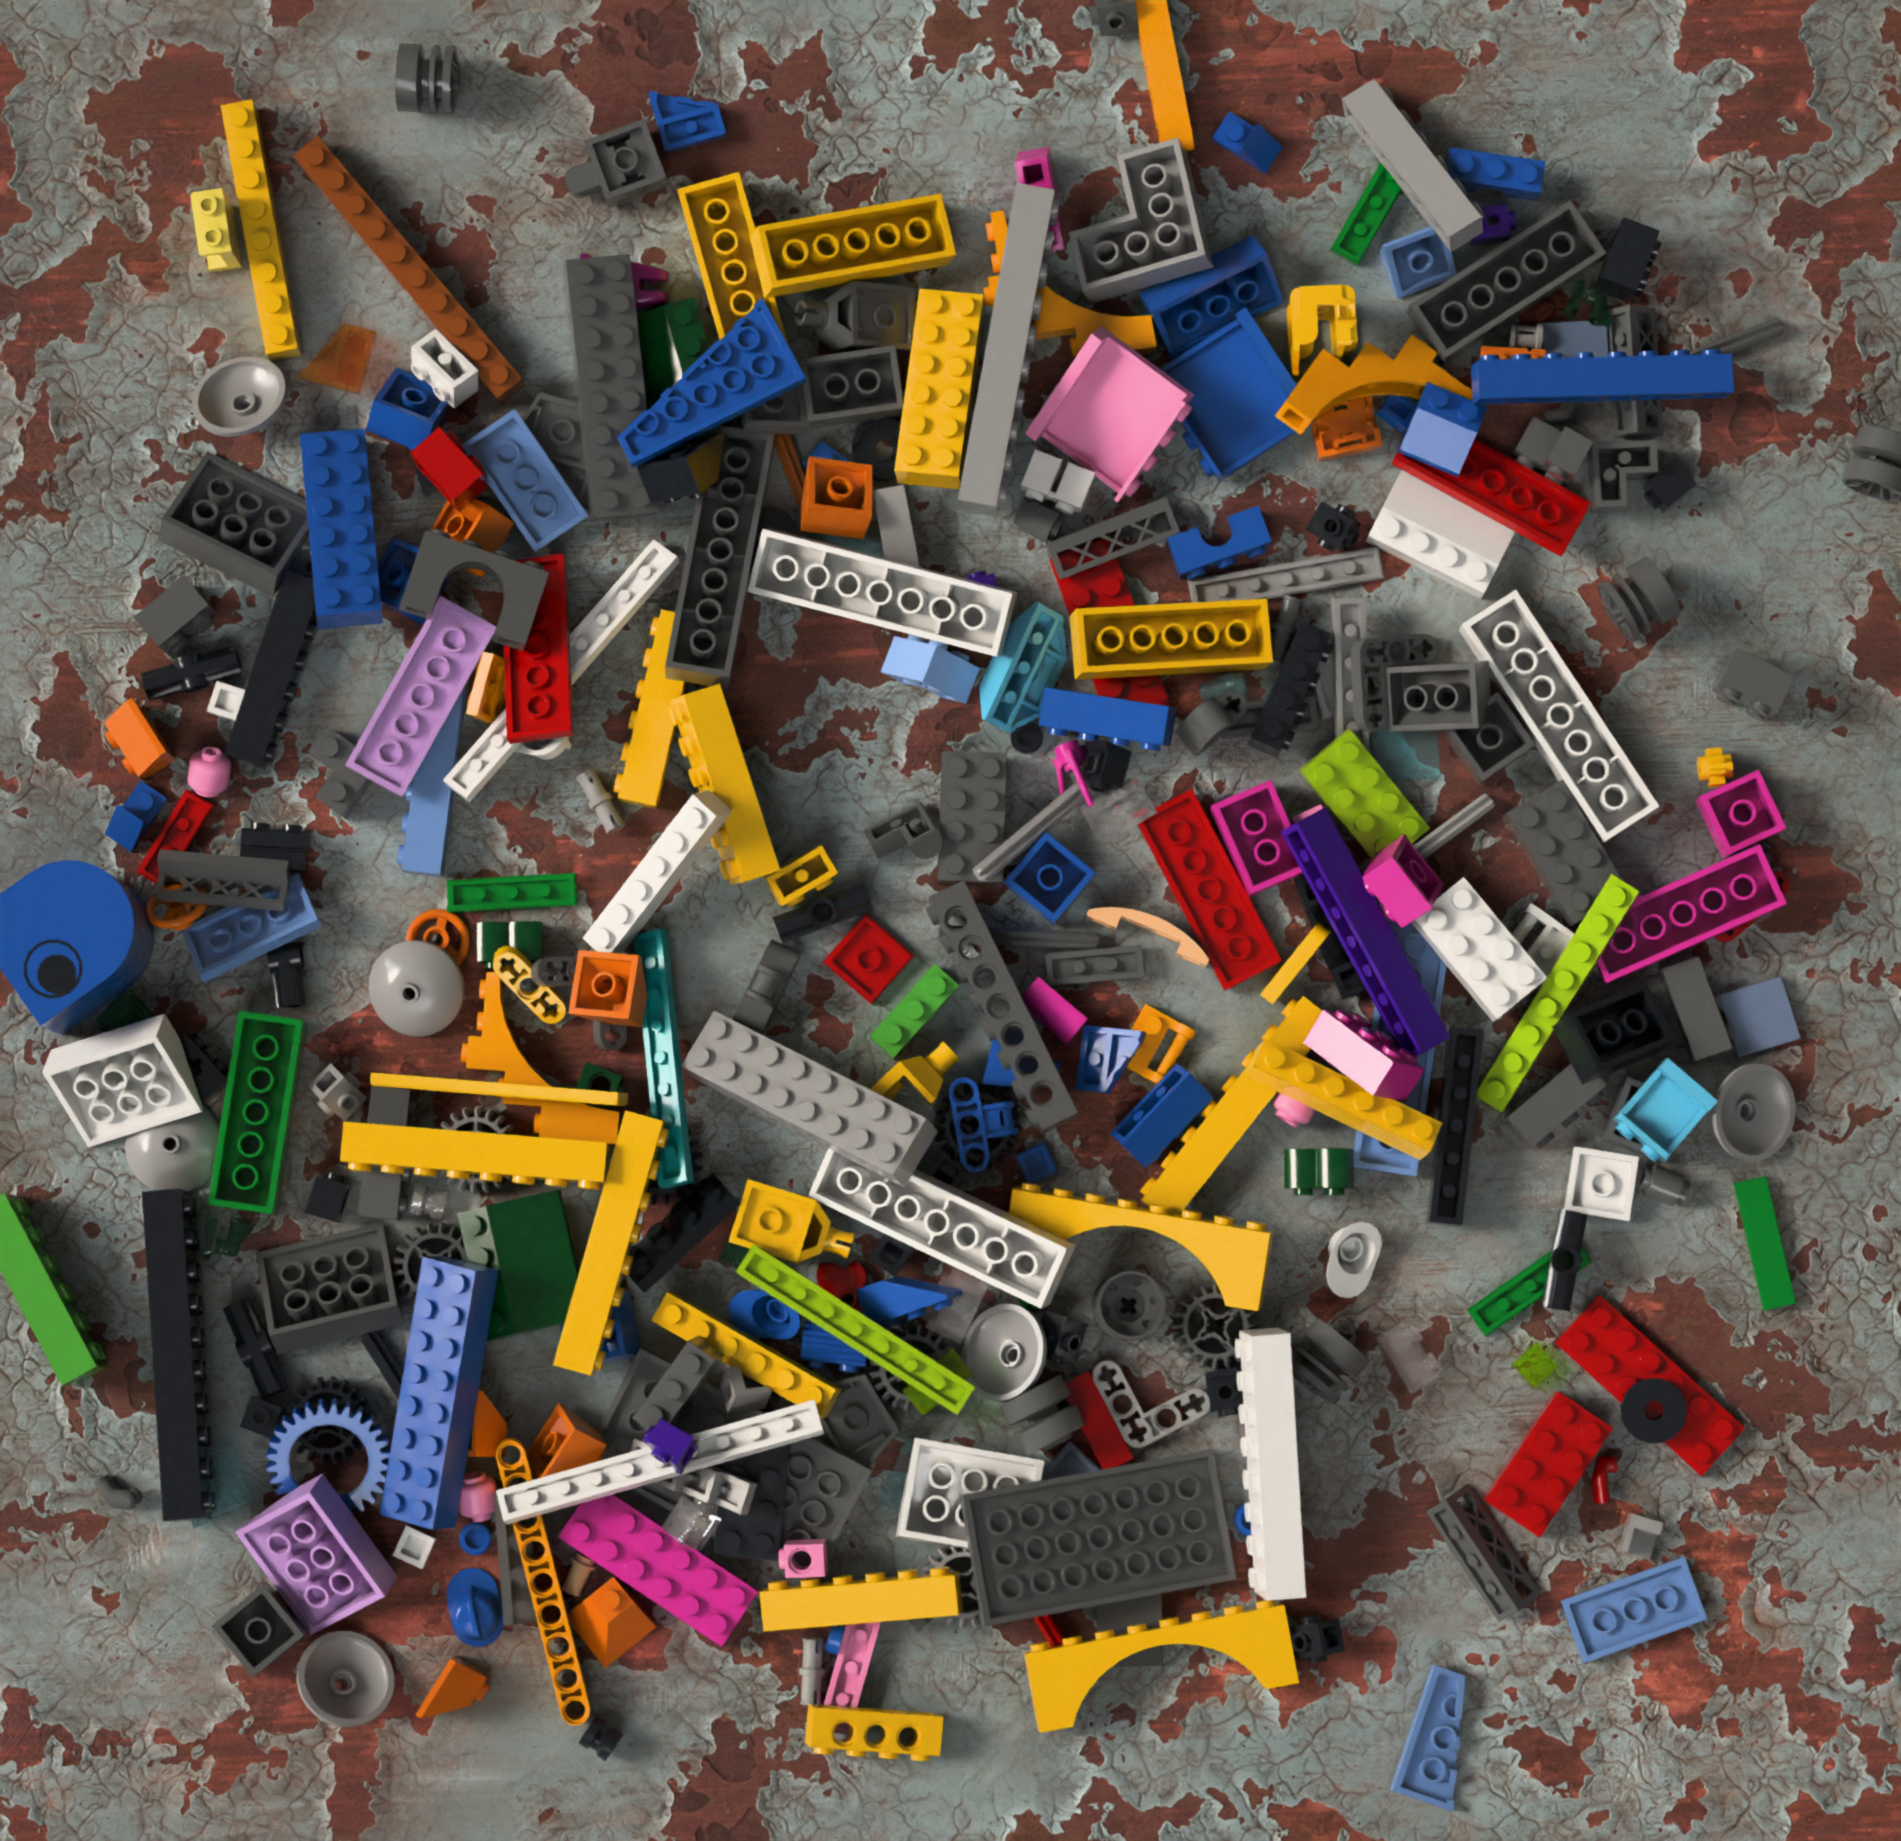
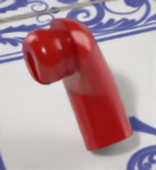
[1591,1454,1618,1504]

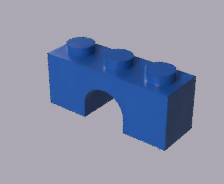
[1446,147,1545,201]
[1166,505,1272,581]

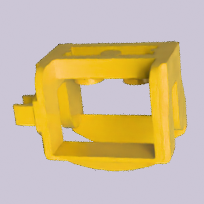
[1286,284,1358,376]

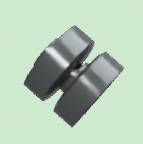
[1842,426,1901,502]
[1000,1374,1087,1456]

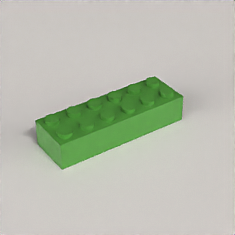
[0,1193,108,1386]

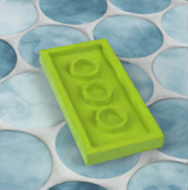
[1298,729,1430,860]

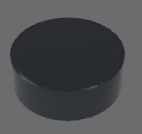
[1010,722,1043,755]

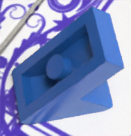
[1212,111,1283,174]
[105,780,169,852]

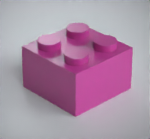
[1695,770,1787,859]
[1362,834,1444,928]

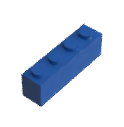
[1038,687,1177,751]

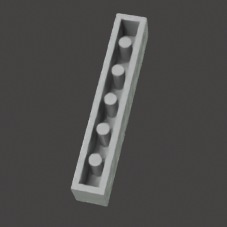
[1342,79,1484,252]

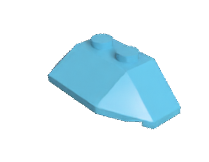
[979,602,1068,733]

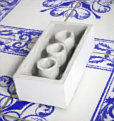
[1411,877,1547,1022]

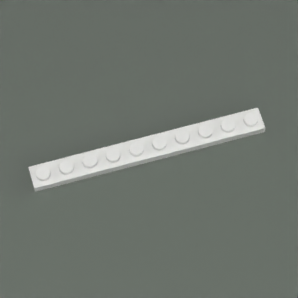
[443,539,680,803]
[496,1400,824,1525]

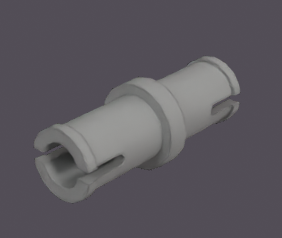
[576,768,625,835]
[799,1637,825,1705]

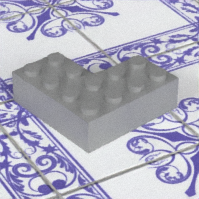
[1069,137,1214,304]

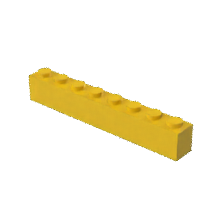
[220,99,302,362]
[1140,996,1322,1214]
[553,1110,669,1376]

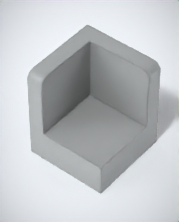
[719,1366,772,1413]
[1618,1513,1664,1560]

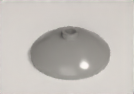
[192,356,287,437]
[368,940,465,1037]
[1712,1063,1796,1161]
[125,1106,220,1192]
[961,1304,1047,1402]
[297,1631,395,1727]

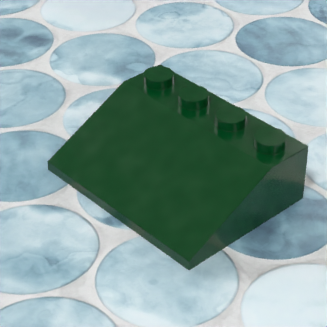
[637,297,730,435]
[457,1190,579,1341]

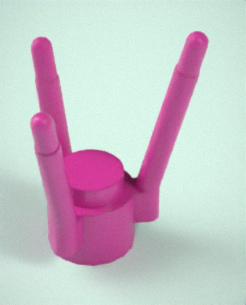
[1052,740,1114,807]

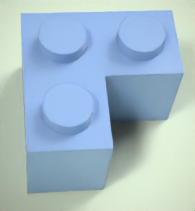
[881,634,980,704]

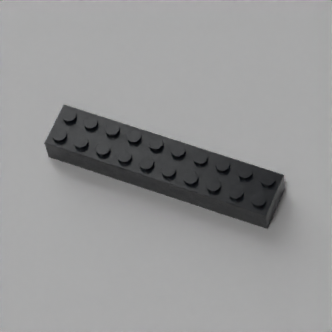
[142,1188,217,1522]

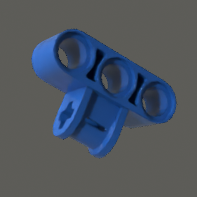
[949,1077,1019,1173]

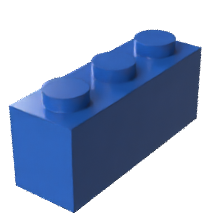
[1109,1063,1213,1168]

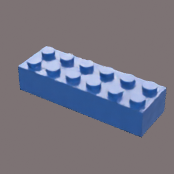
[300,428,383,629]

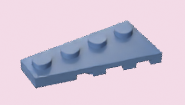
[1390,1664,1466,1812]

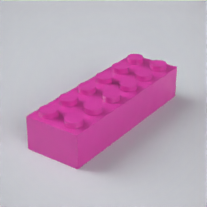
[1579,844,1787,985]
[558,1494,760,1647]

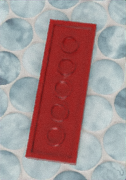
[1391,439,1591,557]
[1049,539,1171,707]
[502,554,574,744]
[1134,789,1282,992]
[1555,1295,1745,1476]

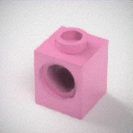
[779,1539,828,1578]

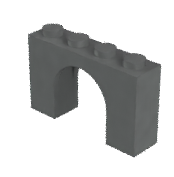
[399,529,549,651]

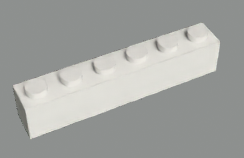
[583,789,732,954]

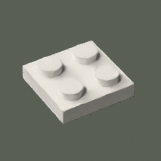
[1564,1146,1639,1222]

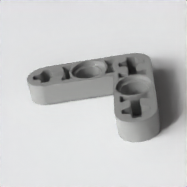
[1092,1360,1210,1448]

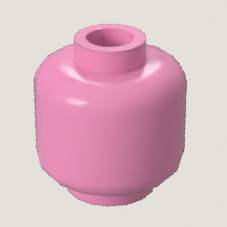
[187,747,232,797]
[1273,1092,1316,1127]
[458,1471,498,1522]

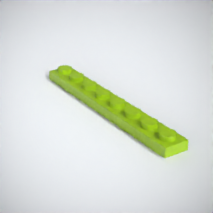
[1477,874,1641,1113]
[735,1244,975,1415]

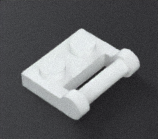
[1512,903,1574,990]

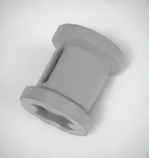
[1508,321,1543,349]

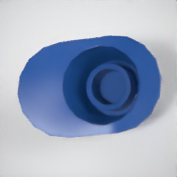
[728,1290,801,1339]
[447,1568,504,1647]

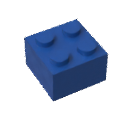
[1004,832,1096,926]

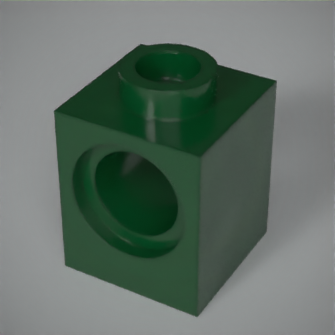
[575,1062,627,1108]

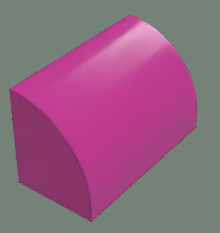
[1021,977,1088,1046]

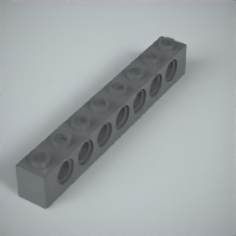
[926,880,1078,1134]

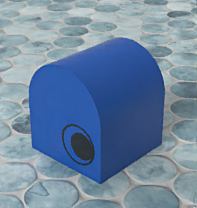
[0,860,154,1035]

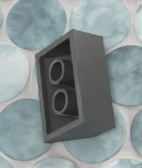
[1385,660,1490,732]

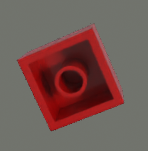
[410,427,488,513]

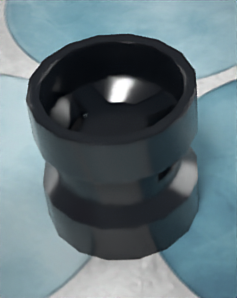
[578,1716,624,1761]

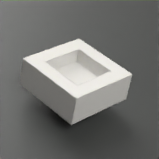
[207,681,245,721]
[392,1525,437,1569]

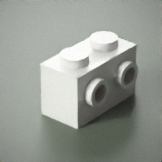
[411,329,478,408]

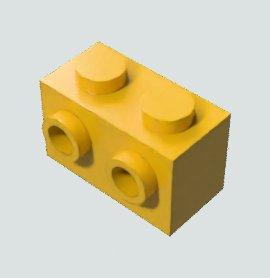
[763,844,838,908]

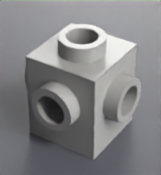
[308,1063,367,1121]

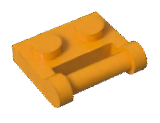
[466,652,505,726]
[1127,1004,1196,1084]

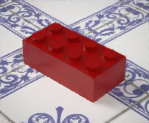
[1482,1391,1613,1538]

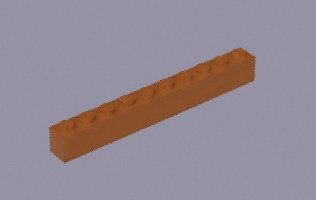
[293,135,525,406]

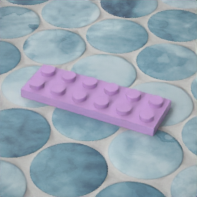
[345,596,496,797]

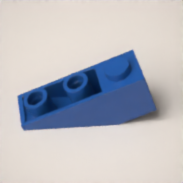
[856,1276,963,1329]

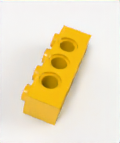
[805,1704,944,1761]

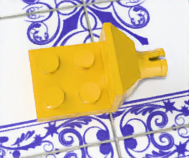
[870,1041,960,1106]
[728,1179,855,1264]

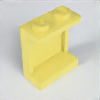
[190,188,242,272]

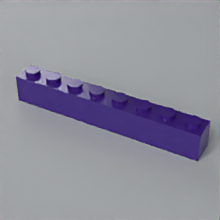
[1281,808,1450,1056]

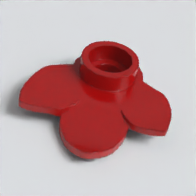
[817,1260,867,1313]

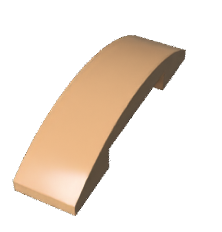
[1086,907,1209,968]

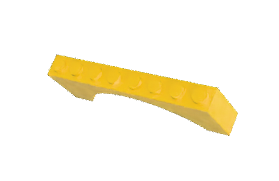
[1009,1182,1274,1311]
[1023,1600,1299,1733]

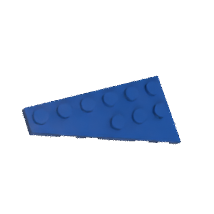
[617,298,806,468]

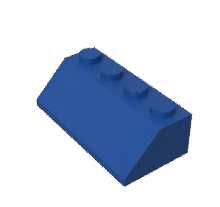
[1139,235,1285,360]

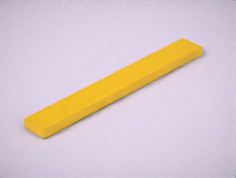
[370,1073,628,1106]

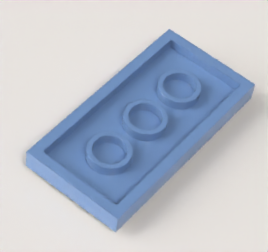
[462,409,588,552]
[182,873,322,982]
[1560,1556,1707,1663]

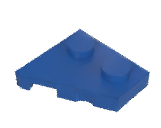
[648,91,727,154]
[1075,1025,1146,1094]

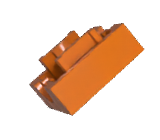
[1310,396,1383,462]

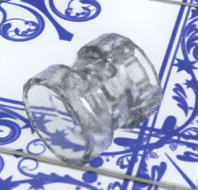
[410,1183,450,1222]

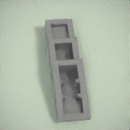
[872,484,919,567]
[630,1438,757,1515]

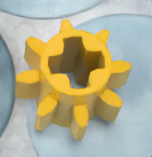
[1697,747,1733,788]

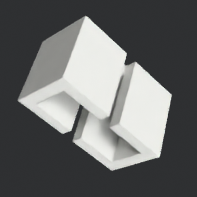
[1021,449,1095,515]

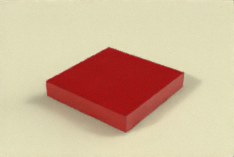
[823,913,914,1005]

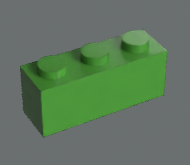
[869,964,959,1060]

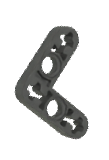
[1351,634,1437,732]
[531,956,627,1052]

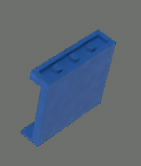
[1160,307,1317,482]

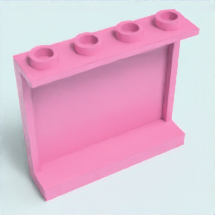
[1025,326,1195,503]

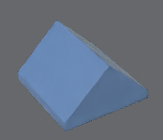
[1379,226,1457,299]

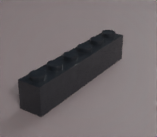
[224,570,318,769]
[1426,1027,1484,1227]

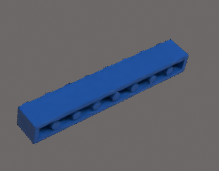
[1471,349,1734,405]

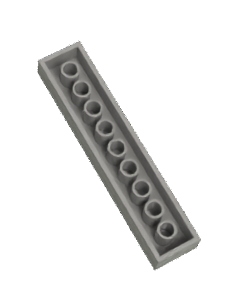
[958,183,1060,517]

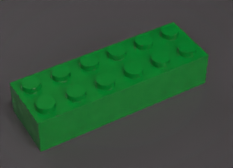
[208,1011,308,1216]

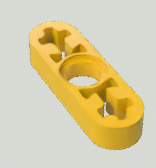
[1260,922,1331,1005]
[493,946,566,1024]

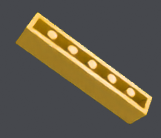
[614,609,687,810]
[1244,1038,1442,1160]
[651,1291,842,1418]
[759,1566,963,1632]

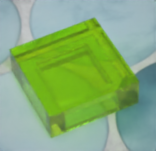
[1511,1342,1558,1389]

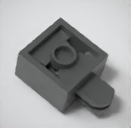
[565,119,669,208]

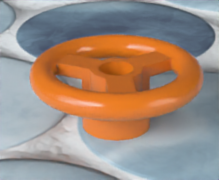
[145,883,207,930]
[406,909,470,966]

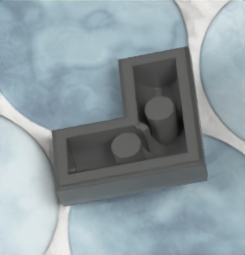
[864,802,943,859]

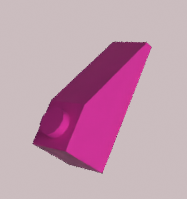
[1015,147,1065,251]

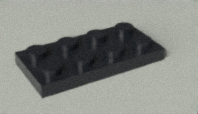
[629,1173,741,1293]
[714,1422,791,1561]

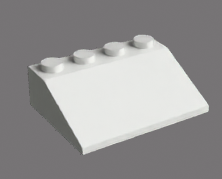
[1366,470,1515,599]
[42,1013,203,1147]
[896,1438,1044,1550]

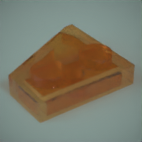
[299,323,376,395]

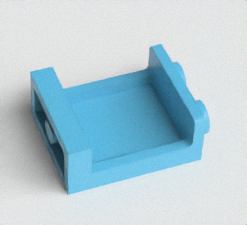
[1613,1058,1718,1162]

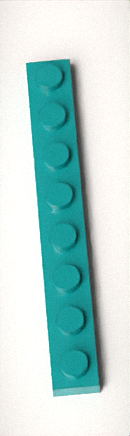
[633,928,693,1189]

